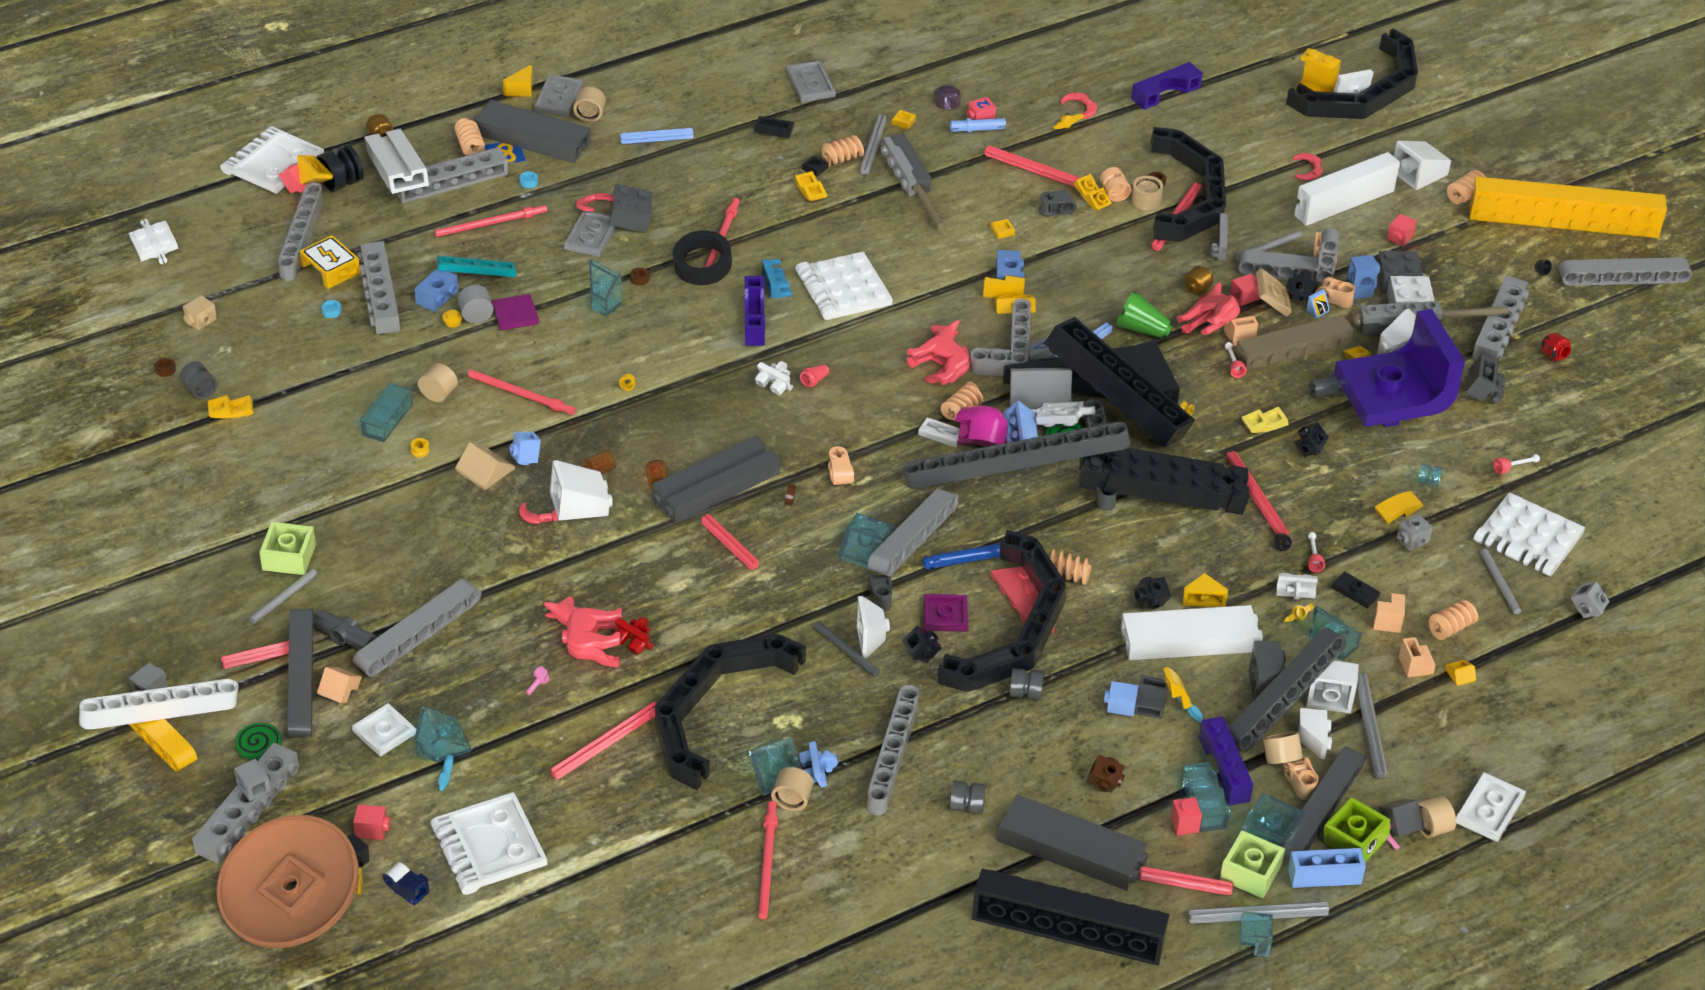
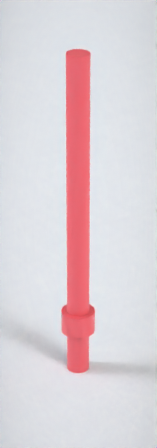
[704,198,740,267]
[434,205,547,237]
[468,369,576,415]
[758,801,778,919]

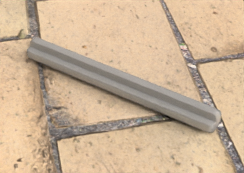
[860,114,886,175]

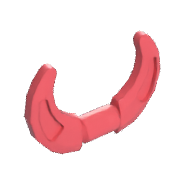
[1060,92,1097,119]
[1293,153,1323,181]
[576,193,612,211]
[519,503,558,524]

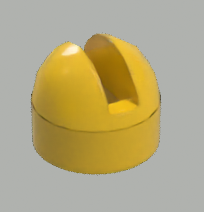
[619,373,636,391]

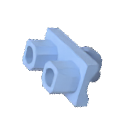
[799,741,838,788]

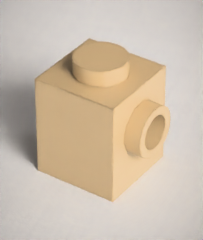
[183,295,217,330]

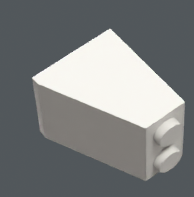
[1393,141,1451,190]
[1377,308,1416,355]
[550,460,612,520]

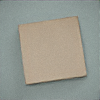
[1256,268,1291,317]

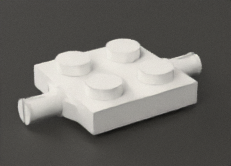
[129,219,179,264]
[1031,401,1095,427]

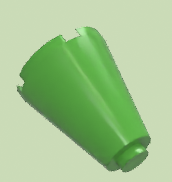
[1116,291,1173,339]

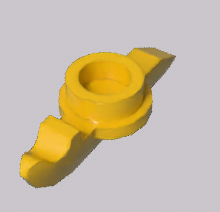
[1053,114,1084,129]
[1283,603,1314,622]

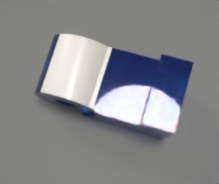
[383,862,430,906]

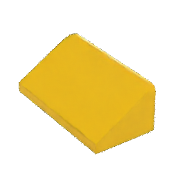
[994,294,1036,314]

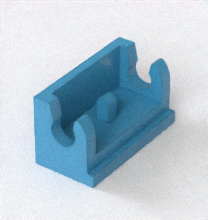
[762,259,792,299]

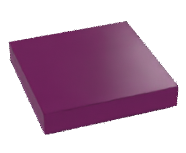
[491,294,539,331]
[924,594,968,632]

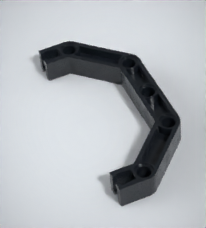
[1286,28,1418,119]
[1150,127,1226,241]
[937,530,1066,692]
[655,634,806,790]

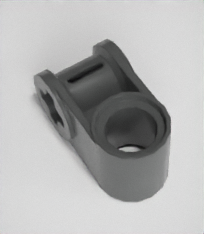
[1038,190,1077,217]
[868,573,892,612]

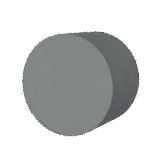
[458,285,493,323]

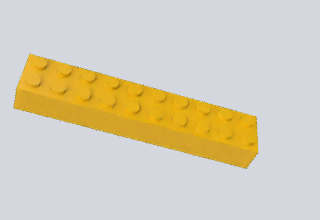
[1469,176,1667,238]

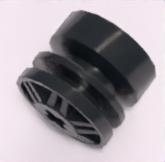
[316,144,364,192]

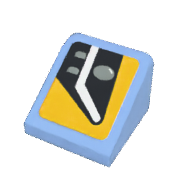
[1306,289,1329,318]

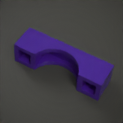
[1131,62,1203,110]
[744,276,765,346]
[1199,716,1253,806]

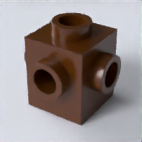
[1086,754,1125,793]

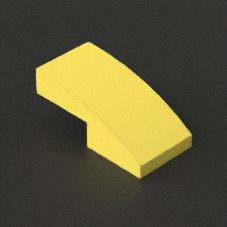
[1242,407,1289,433]

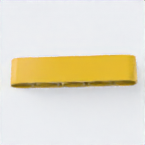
[129,691,197,772]

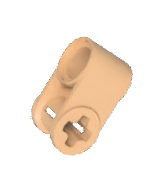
[1315,277,1355,308]
[828,446,854,485]
[1283,757,1319,801]

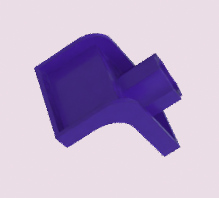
[1334,309,1465,427]

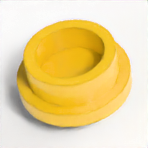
[442,309,463,328]

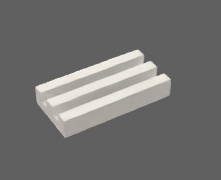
[918,417,960,448]

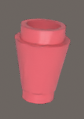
[800,364,829,387]

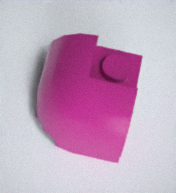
[955,405,1007,447]

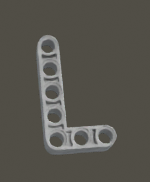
[1239,228,1339,283]
[970,299,1031,376]

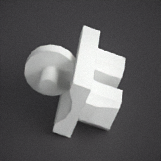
[755,361,793,396]
[1276,573,1318,600]

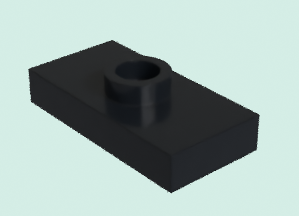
[754,116,794,138]
[1332,571,1380,609]

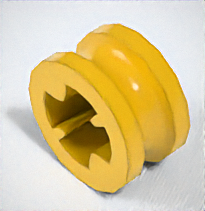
[1180,401,1194,416]
[410,438,429,457]

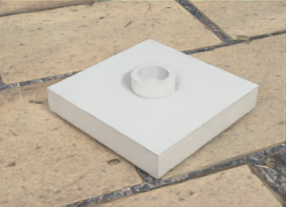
[1334,69,1374,93]
[352,703,417,757]

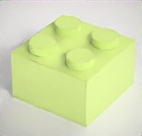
[260,522,316,575]
[1220,831,1285,899]

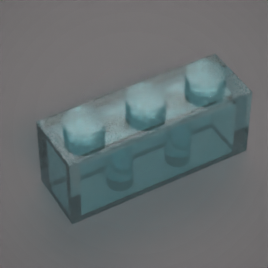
[360,383,413,442]
[1181,761,1231,832]

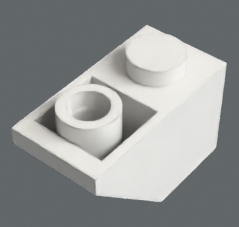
[1297,708,1332,759]

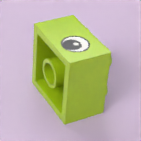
[1324,797,1390,862]

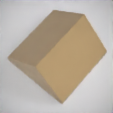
[455,442,515,490]

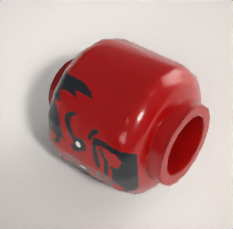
[1541,332,1571,362]

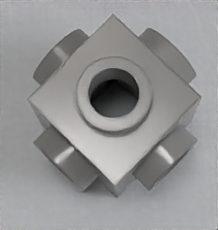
[1396,514,1433,551]
[1571,581,1610,618]

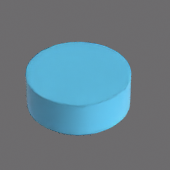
[519,171,538,188]
[321,300,342,318]

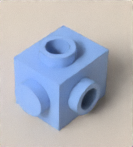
[510,432,541,465]
[1104,681,1138,717]

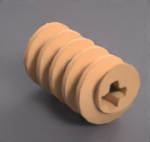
[454,118,485,156]
[822,135,864,167]
[1447,170,1485,205]
[941,381,983,422]
[1049,549,1092,585]
[1428,599,1478,640]

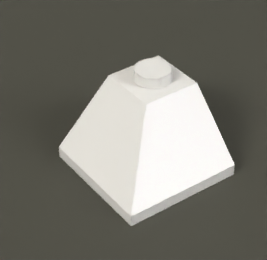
[857,596,890,658]

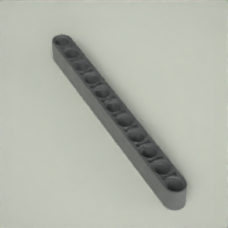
[903,422,1131,489]

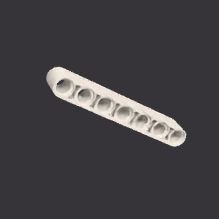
[79,679,238,729]

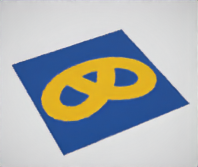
[485,142,526,164]

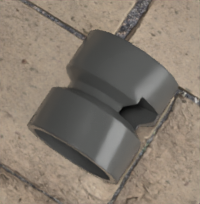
[180,361,217,399]
[1010,668,1044,700]
[950,780,986,814]

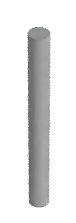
[1236,231,1302,261]
[1480,549,1521,615]
[248,569,318,625]

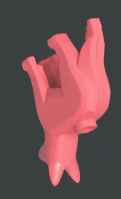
[1177,283,1240,335]
[906,320,970,385]
[544,596,622,667]

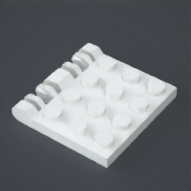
[220,126,324,194]
[795,251,893,320]
[1473,492,1585,577]
[430,792,547,895]

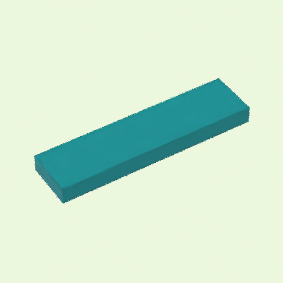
[436,255,517,277]

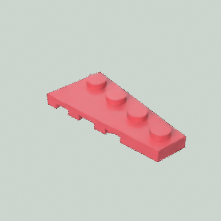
[990,566,1054,633]

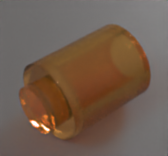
[582,450,616,475]
[645,460,668,490]

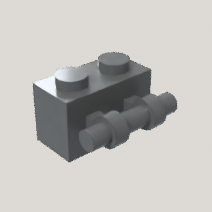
[1465,353,1505,403]

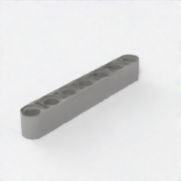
[278,182,324,281]
[1558,257,1692,286]
[868,488,959,576]
[353,579,481,677]
[867,685,919,815]

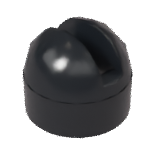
[1535,259,1552,275]
[1274,533,1292,551]

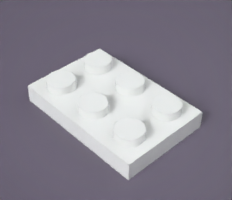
[1456,773,1526,842]

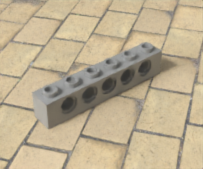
[396,147,508,203]
[357,241,400,334]
[1472,275,1530,361]
[192,743,299,864]

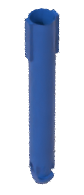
[923,543,1000,570]

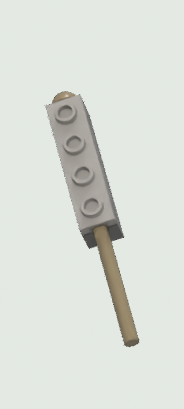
[881,134,944,229]
[1351,301,1508,336]

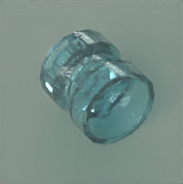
[1417,463,1443,487]

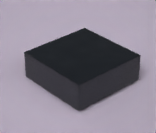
[802,156,828,177]

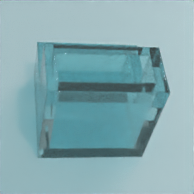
[1241,911,1273,957]

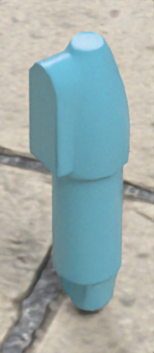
[1176,697,1203,723]
[438,755,453,791]

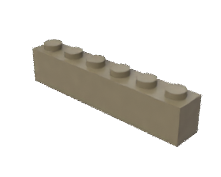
[1235,314,1354,370]

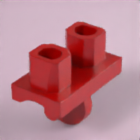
[613,617,654,655]

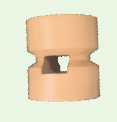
[1100,167,1131,202]

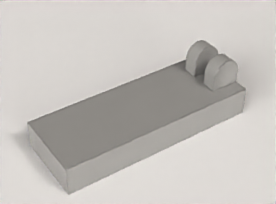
[1210,213,1228,261]

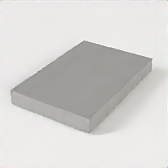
[786,60,836,102]
[534,75,584,117]
[563,211,617,257]
[1009,368,1072,409]

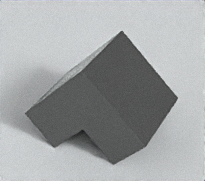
[1134,675,1168,719]
[1379,799,1424,836]

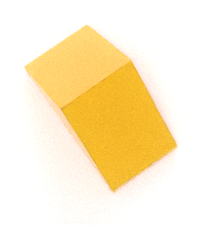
[503,65,533,97]
[297,155,333,184]
[1182,573,1228,607]

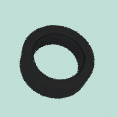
[673,230,732,285]

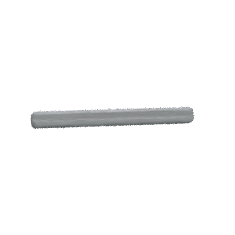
[1356,672,1388,779]
[1188,901,1329,924]

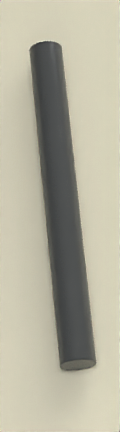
[814,621,880,677]

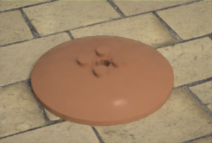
[217,815,359,948]

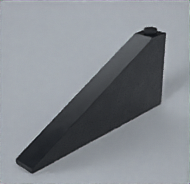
[1003,342,1180,404]

